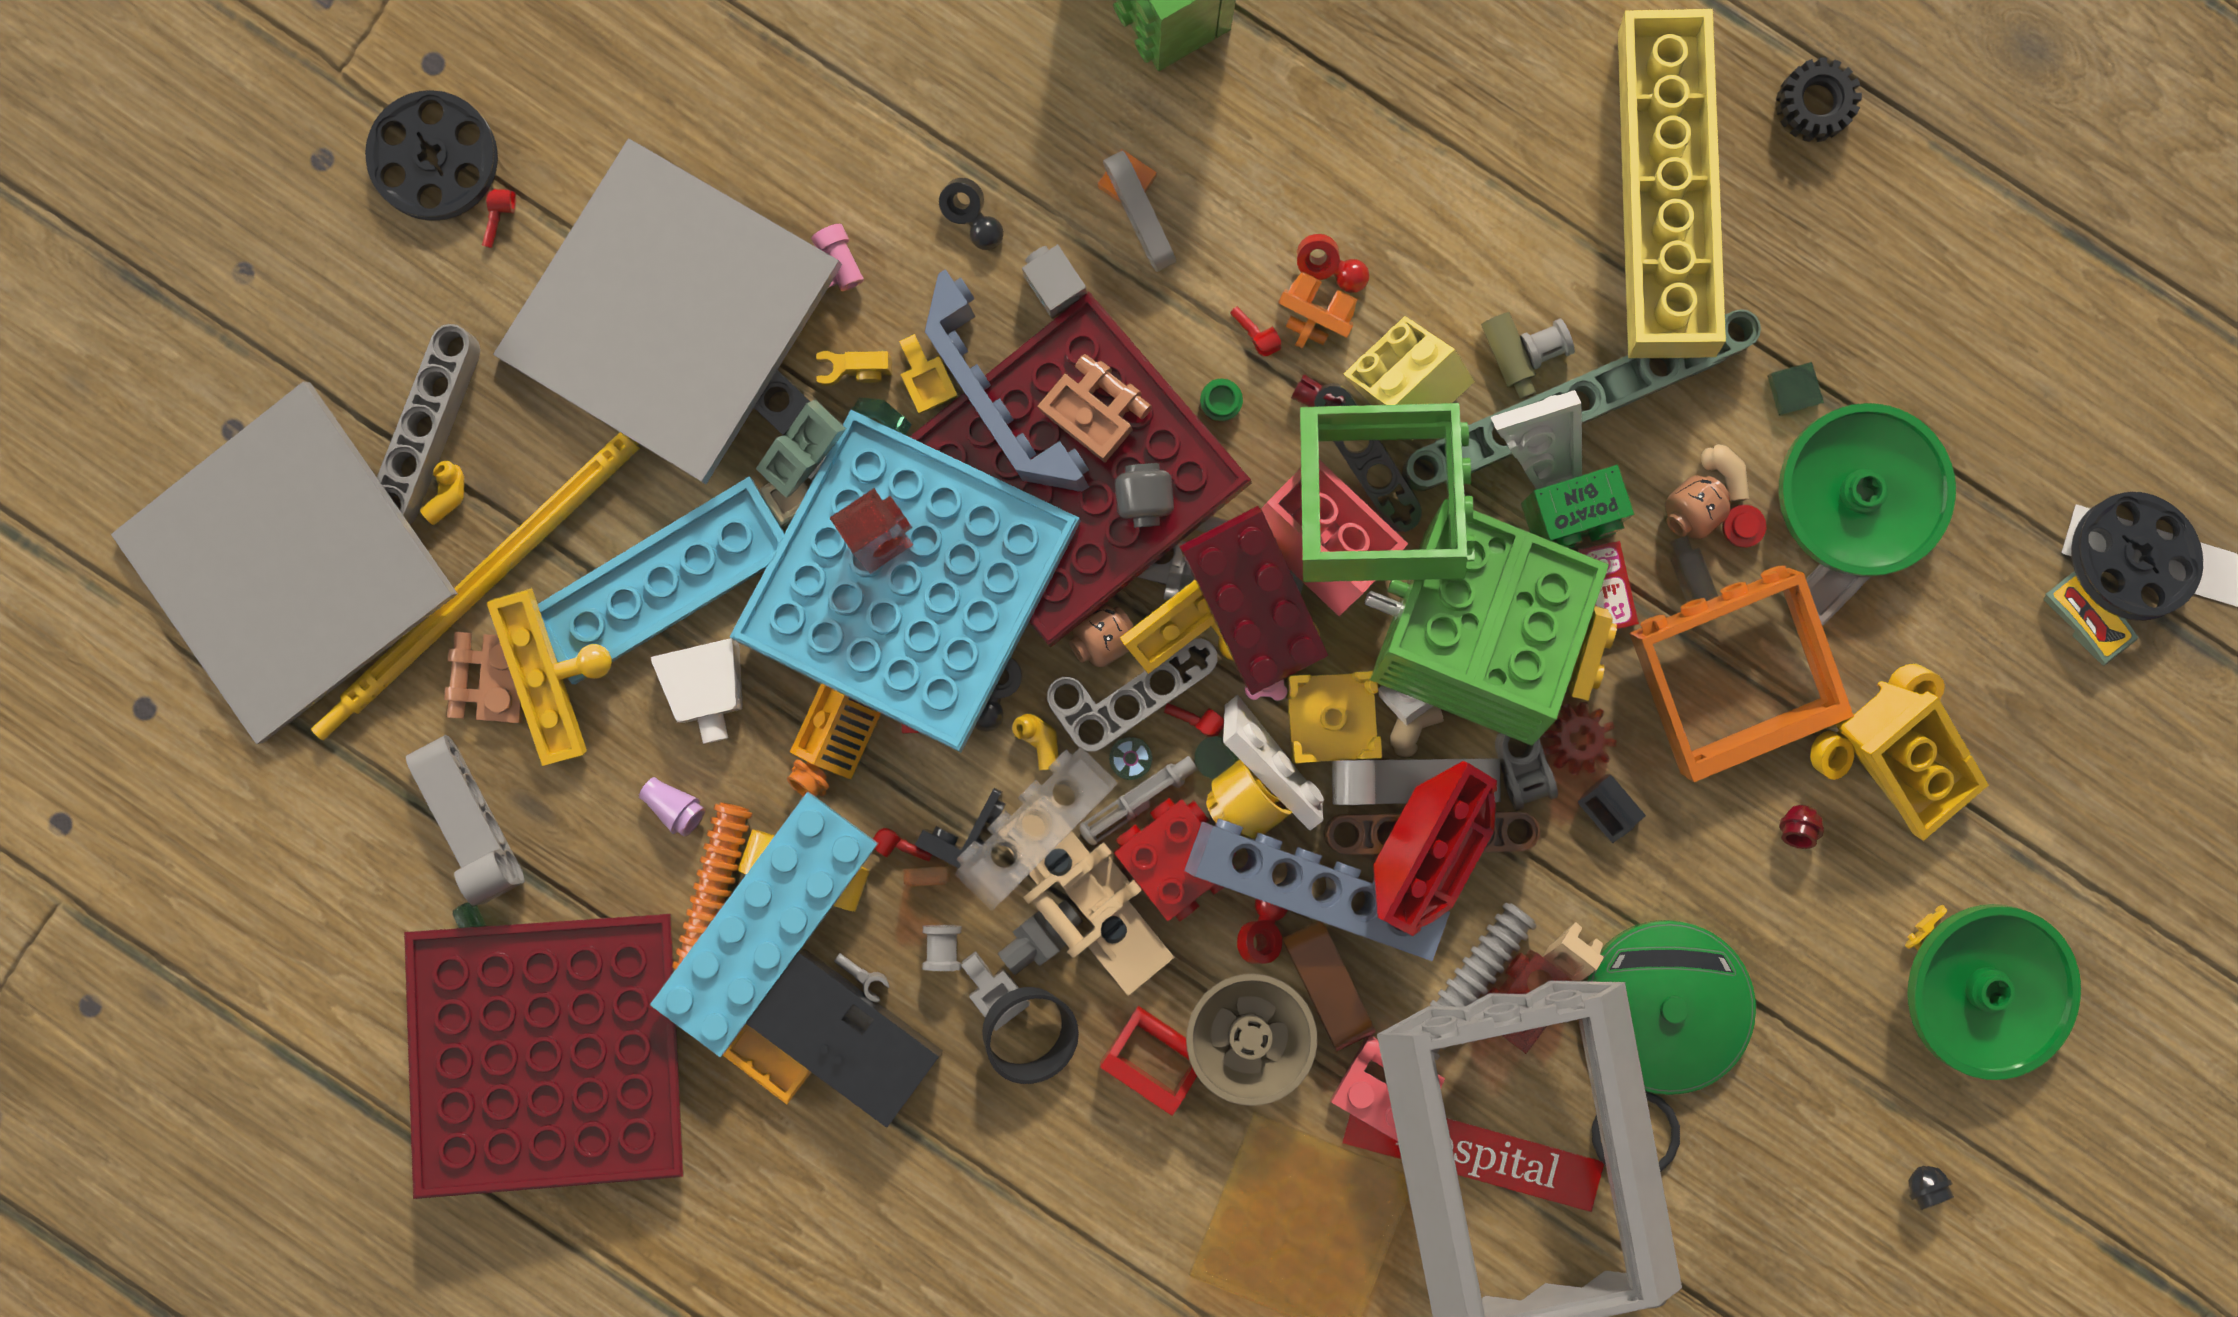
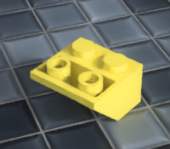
[1344,316,1475,440]

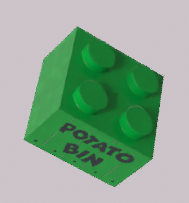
[1521,465,1634,549]

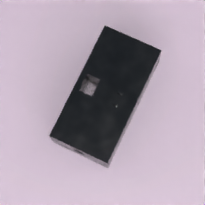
[746,949,943,1128]

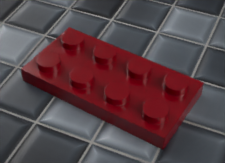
[1179,506,1328,695]

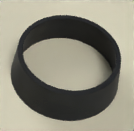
[982,987,1079,1084]

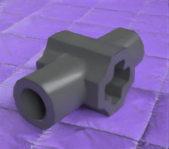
[998,899,1083,976]

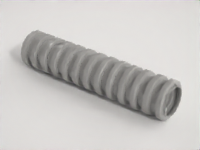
[1430,903,1537,1060]

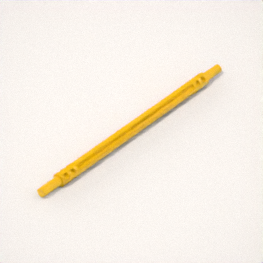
[311,432,640,741]

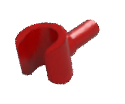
[482,189,516,248]
[1230,306,1282,357]
[1164,703,1224,737]
[872,828,932,862]

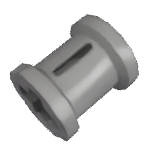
[1520,318,1575,370]
[922,925,962,971]

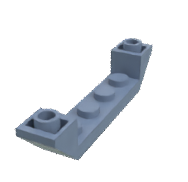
[925,269,1089,492]

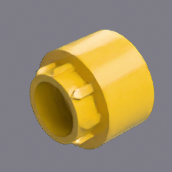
[1206,759,1292,839]

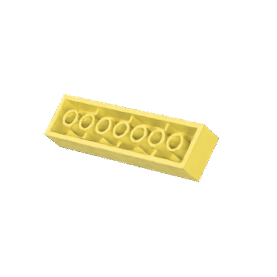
[1618,9,1726,358]

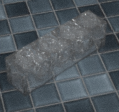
[955,747,1118,911]

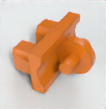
[1278,272,1357,349]

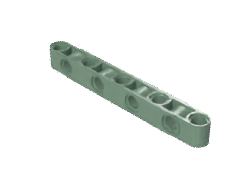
[1402,309,1761,492]

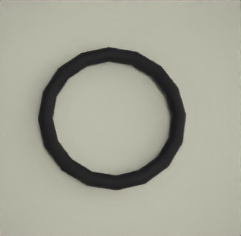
[1592,1091,1680,1172]

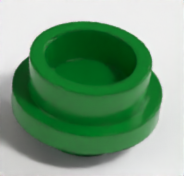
[1200,378,1243,422]

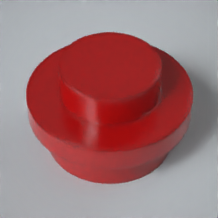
[1722,505,1767,548]

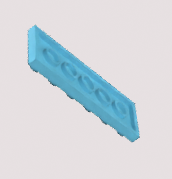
[538,477,785,684]
[650,792,879,1057]

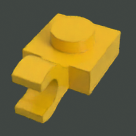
[899,334,958,415]
[816,351,892,386]

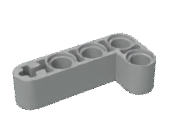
[1047,638,1217,751]
[406,735,525,906]
[1332,759,1501,805]

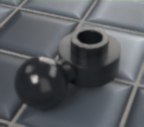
[939,178,1004,250]
[975,657,1022,732]

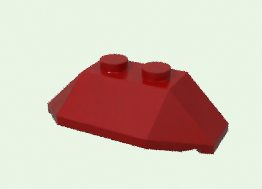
[1374,761,1497,936]

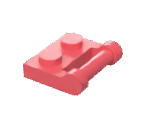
[1330,1035,1445,1141]

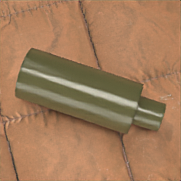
[1481,312,1536,399]

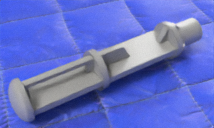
[1079,756,1198,845]

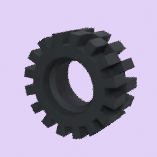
[1776,57,1862,142]

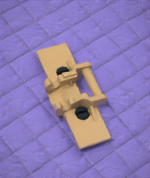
[997,796,1175,996]

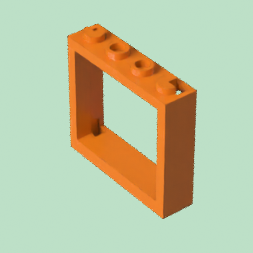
[1629,565,1854,782]

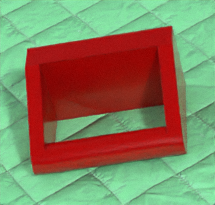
[1100,1005,1197,1116]

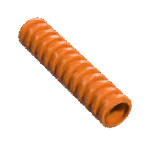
[672,802,753,969]

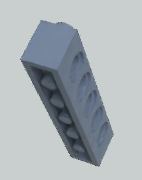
[1184,818,1450,961]

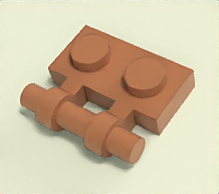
[1037,354,1152,463]
[444,632,524,723]

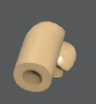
[1701,444,1749,502]
[1390,706,1444,758]

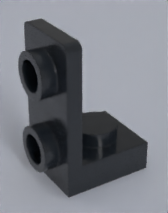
[915,788,1006,869]

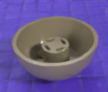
[1186,974,1317,1106]

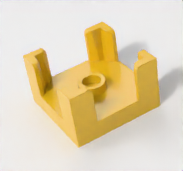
[1286,671,1382,763]

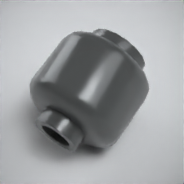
[1115,463,1174,528]

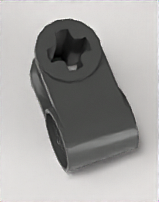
[1495,733,1558,811]

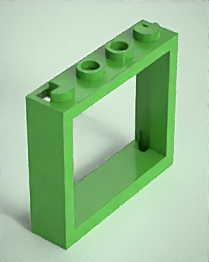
[1300,403,1475,582]

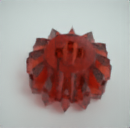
[1541,702,1617,775]

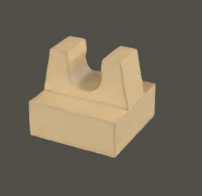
[1542,922,1604,981]

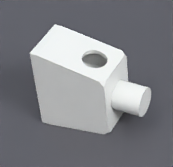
[651,638,742,744]

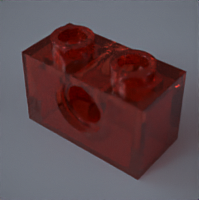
[830,488,914,574]

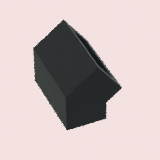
[1578,774,1646,843]

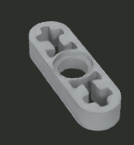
[1103,150,1176,272]

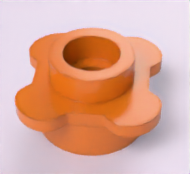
[787,759,829,797]

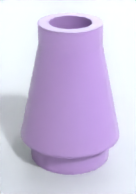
[639,777,705,836]

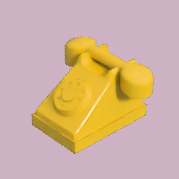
[1810,664,1989,841]

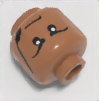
[1665,475,1730,539]
[1069,604,1134,668]

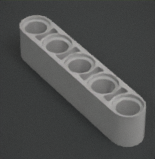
[377,324,480,524]

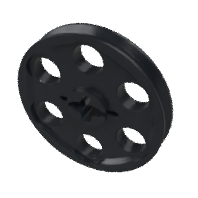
[365,90,498,221]
[2071,492,2203,621]

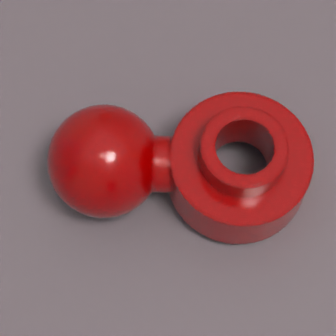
[1297,234,1370,293]
[1237,898,1288,964]

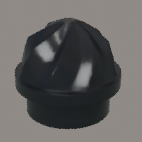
[1908,1166,1954,1210]

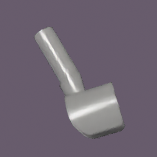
[834,953,889,1002]

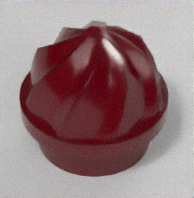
[1779,805,1824,849]

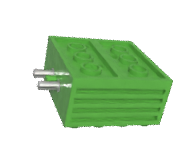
[1365,499,1609,745]

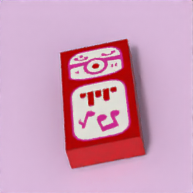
[1577,541,1639,629]

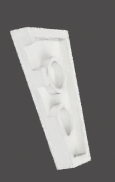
[1491,390,1582,489]
[1223,695,1324,830]

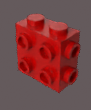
[1114,797,1237,922]

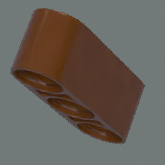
[1282,921,1376,1052]

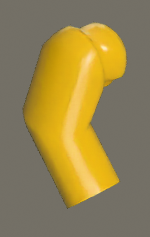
[420,461,464,525]
[1012,714,1060,770]

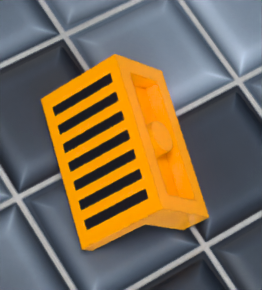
[790,684,881,779]

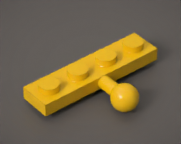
[1120,580,1233,674]
[487,588,612,766]

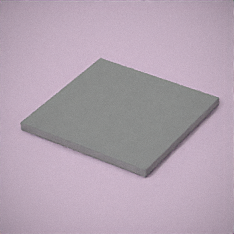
[493,138,842,484]
[111,382,458,744]

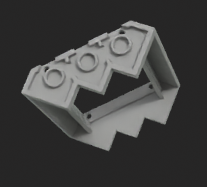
[1377,981,1682,1317]

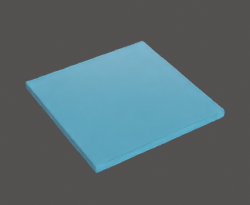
[730,410,1081,753]

